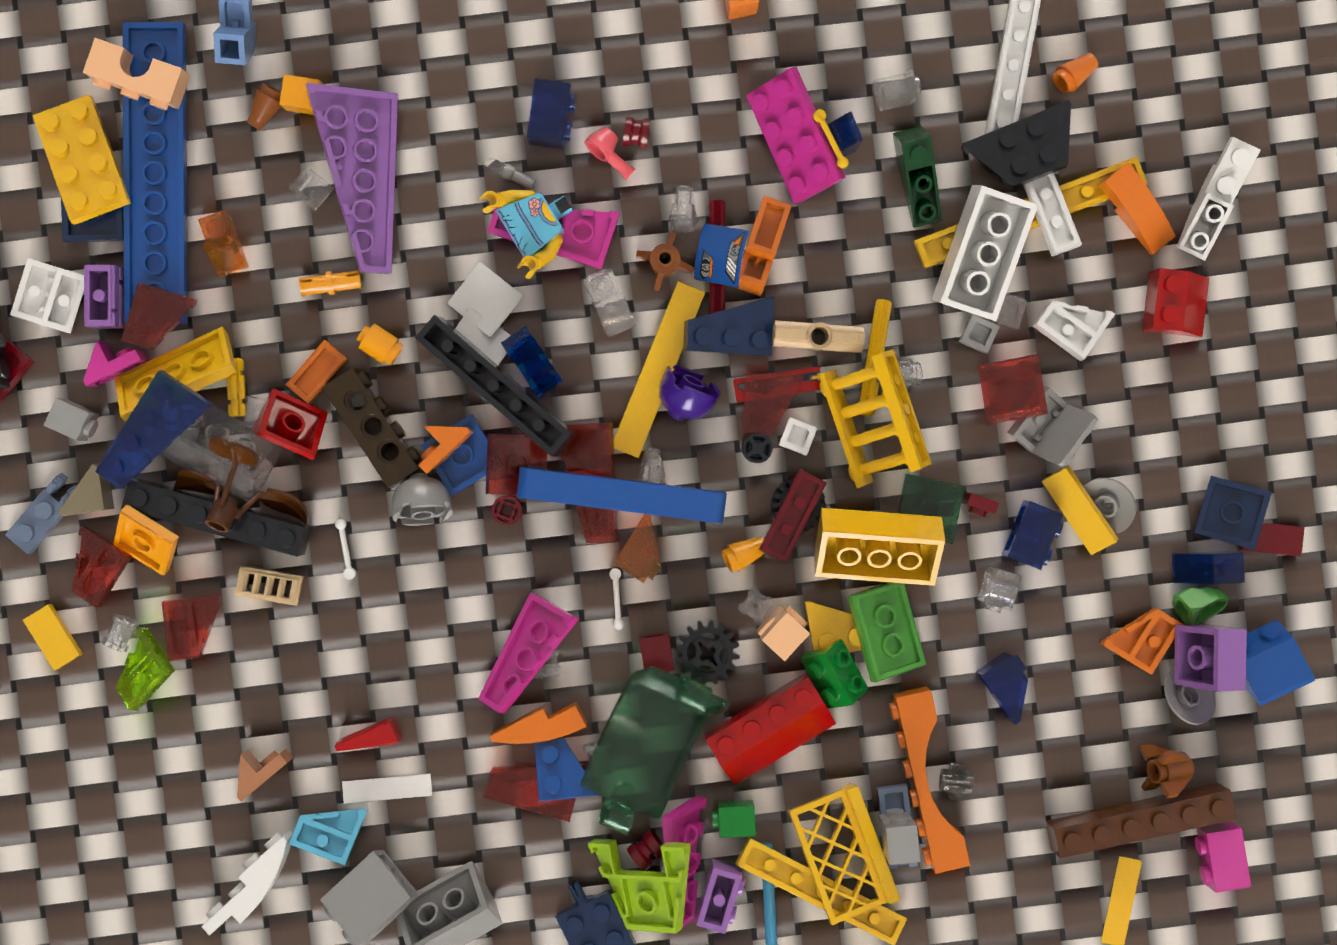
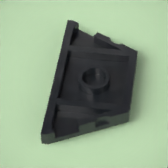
[961,100,1071,190]

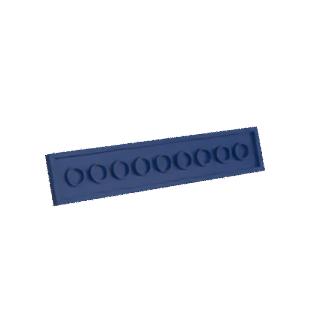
[122,22,188,324]

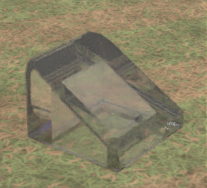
[288,166,334,211]

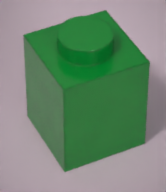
[712,800,756,838]

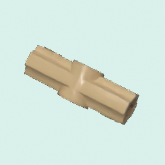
[772,320,865,353]

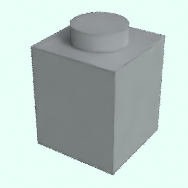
[43,398,99,441]

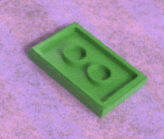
[847,582,926,683]

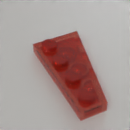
[561,422,618,543]

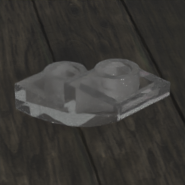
[583,267,636,337]

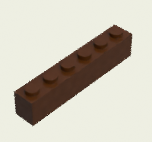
[1045,783,1237,859]

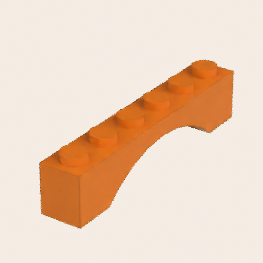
[889,686,971,874]

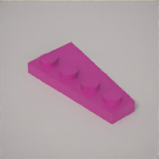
[487,207,620,270]

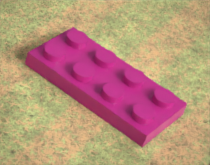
[746,67,846,205]

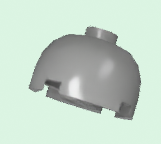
[392,473,453,526]

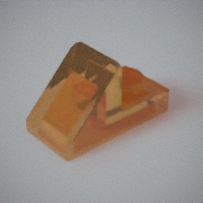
[198,209,249,277]

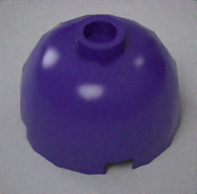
[659,365,721,421]

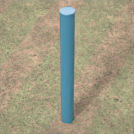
[762,842,778,945]

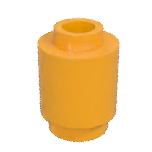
[357,323,404,366]

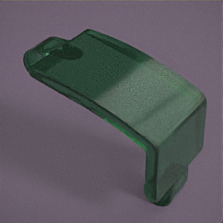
[580,666,731,835]

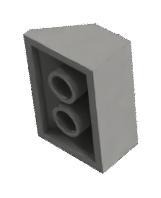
[397,861,503,945]

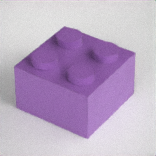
[1174,624,1247,692]

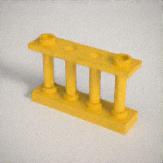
[819,349,932,488]

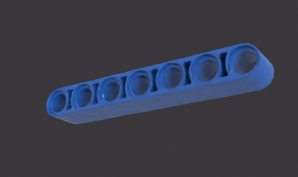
[516,467,727,523]

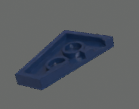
[683,296,774,356]

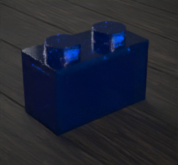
[527,78,577,149]
[1001,500,1064,570]

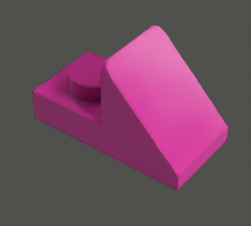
[83,341,149,387]

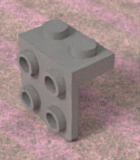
[1007,385,1098,466]

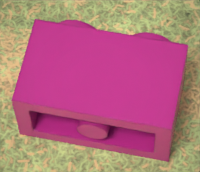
[1195,821,1251,893]

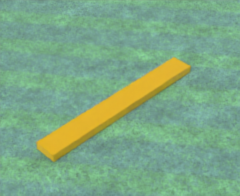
[914,157,1148,269]

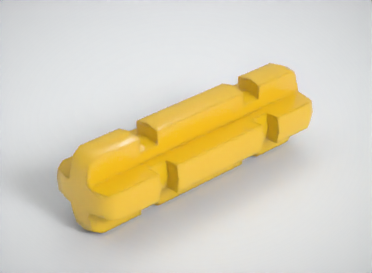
[227,358,247,417]

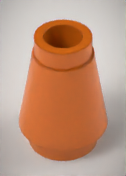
[1052,53,1098,93]

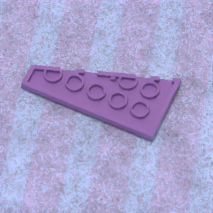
[305,83,398,274]

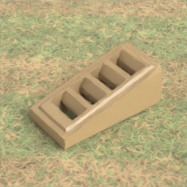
[235,565,304,606]

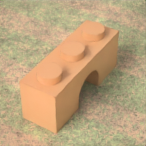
[83,38,190,111]
[756,605,810,661]

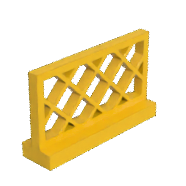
[788,783,901,925]

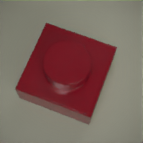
[962,492,999,517]

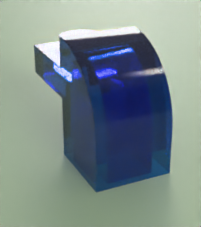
[501,326,563,397]

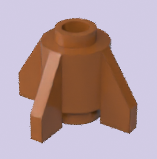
[636,232,695,292]
[1139,744,1195,798]

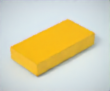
[23,604,83,671]

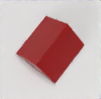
[252,388,328,460]

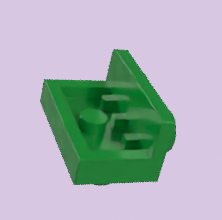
[800,639,868,709]

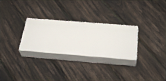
[1023,173,1082,256]

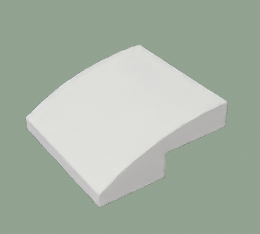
[10,258,84,334]

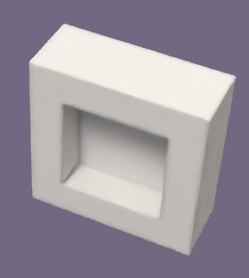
[778,417,817,456]

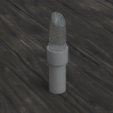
[482,157,537,190]

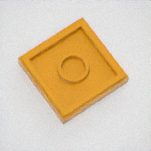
[113,505,179,576]

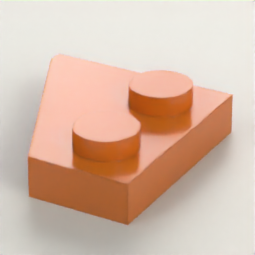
[1100,608,1183,675]

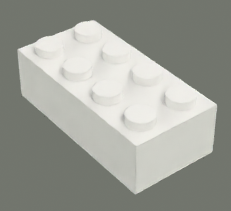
[932,185,1038,321]

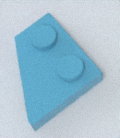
[289,808,368,866]

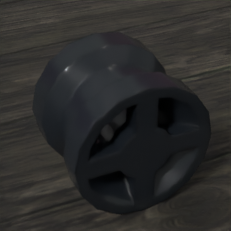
[742,434,773,463]

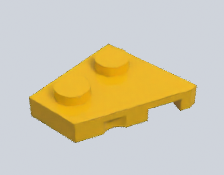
[804,601,862,653]

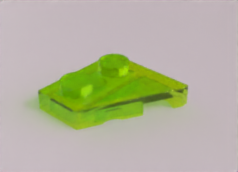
[116,627,175,711]

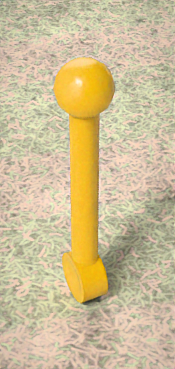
[813,109,849,169]

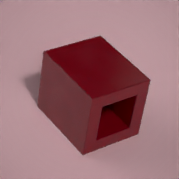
[639,632,675,679]

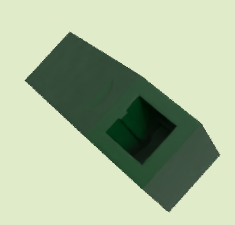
[893,126,943,228]

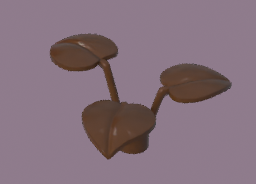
[173,436,308,533]

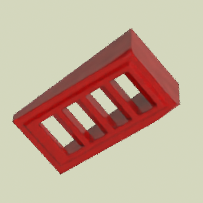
[334,717,403,751]

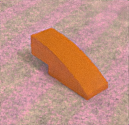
[1099,162,1175,256]
[733,196,792,297]
[489,701,588,744]

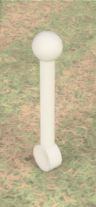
[335,518,356,580]
[609,568,624,630]

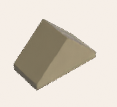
[57,464,115,516]

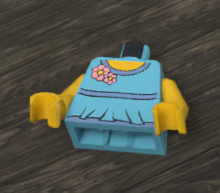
[478,190,573,279]

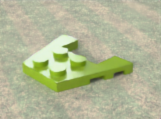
[588,839,691,934]

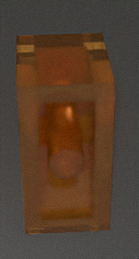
[613,514,661,583]

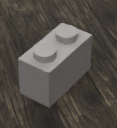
[878,808,921,865]

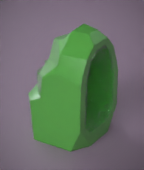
[1172,586,1229,624]

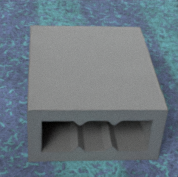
[320,850,420,945]

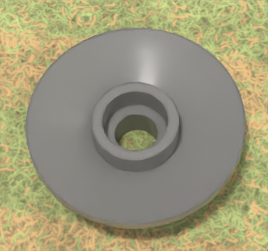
[1083,478,1136,534]
[1164,669,1216,725]

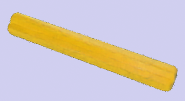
[860,299,892,417]

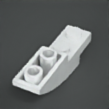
[1177,137,1261,261]
[201,830,293,936]

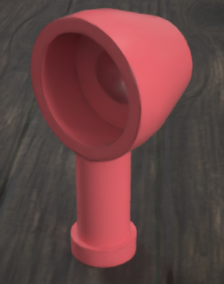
[584,127,635,180]

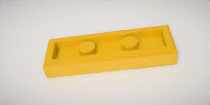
[1041,465,1119,555]

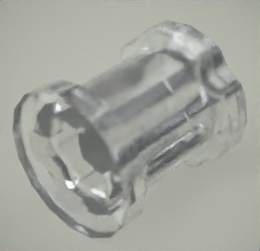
[101,614,139,652]

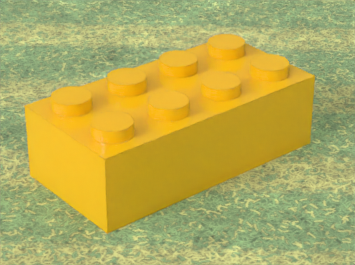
[814,508,945,586]

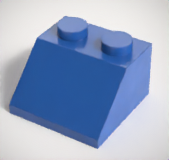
[1246,620,1315,706]

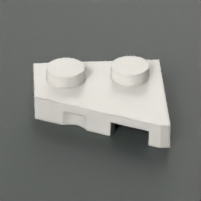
[1033,300,1115,361]

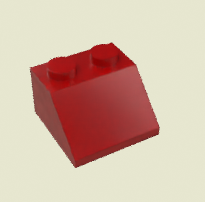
[1142,268,1209,338]

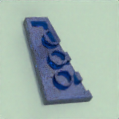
[95,370,214,489]

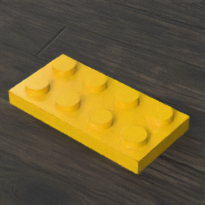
[32,94,131,225]
[114,326,237,424]

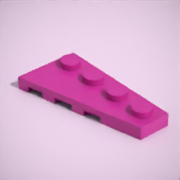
[478,592,579,714]
[662,795,707,927]

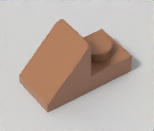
[237,749,294,801]

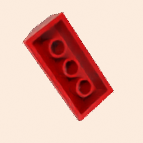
[704,673,836,785]

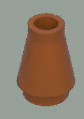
[246,83,281,131]

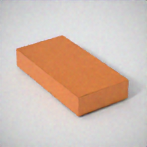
[285,340,349,404]

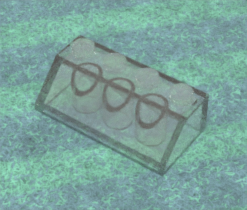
[143,393,284,501]

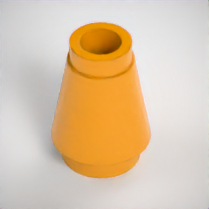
[721,536,765,572]

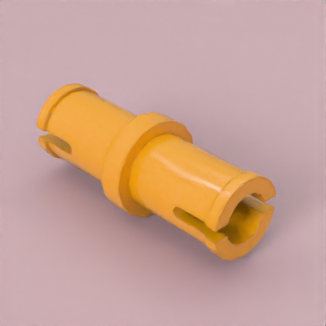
[299,270,362,297]

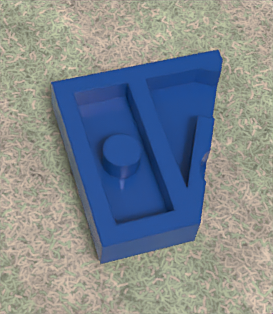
[534,738,597,802]

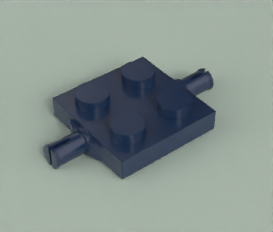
[555,881,636,945]

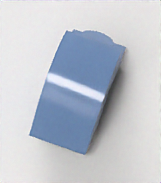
[213,0,256,66]

